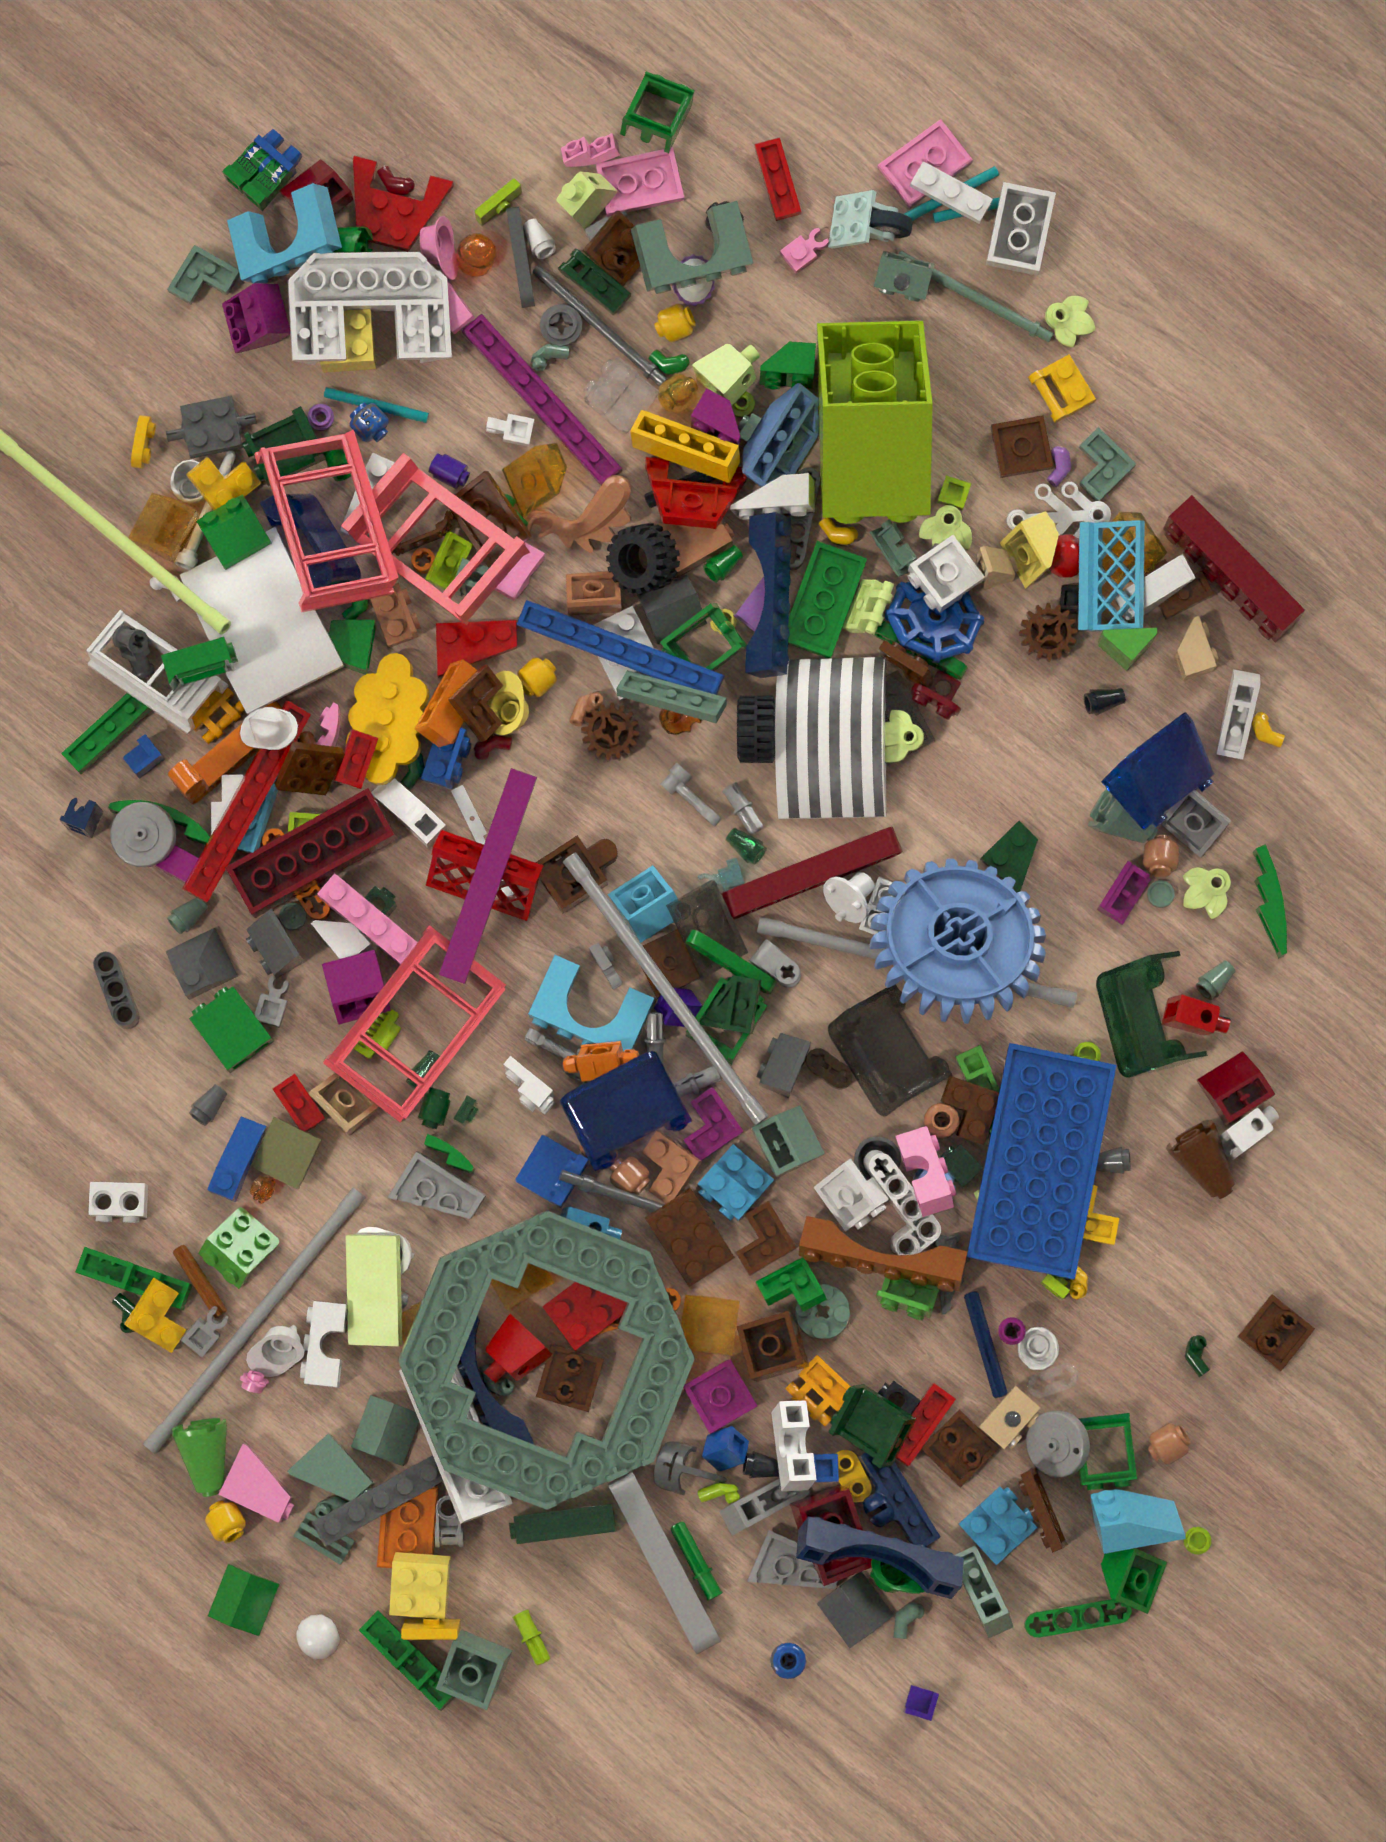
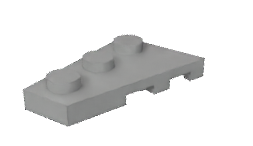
[387,1151,486,1219]
[747,1530,838,1589]

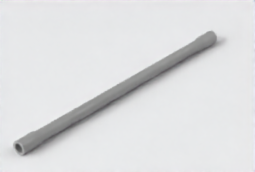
[563,852,769,1126]
[757,917,1077,1008]
[143,1187,366,1454]

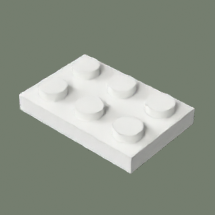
[594,606,654,702]

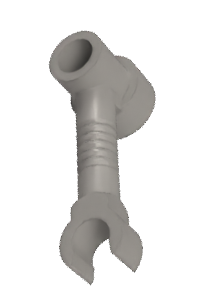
[661,762,721,826]
[525,1028,582,1082]

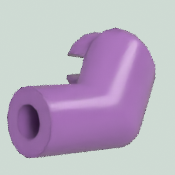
[1047,446,1071,487]

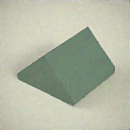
[351,1395,419,1466]

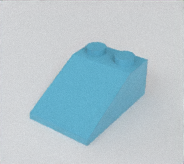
[1090,1489,1186,1554]

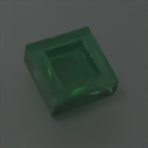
[454,1095,479,1126]

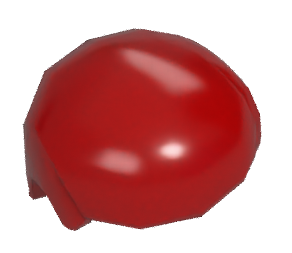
[1049,534,1079,578]

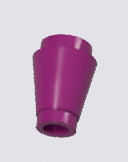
[998,1317,1026,1345]

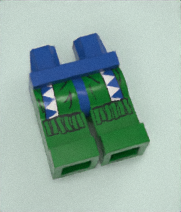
[222,129,302,212]

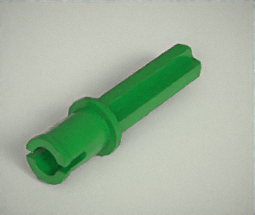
[671,1522,723,1601]

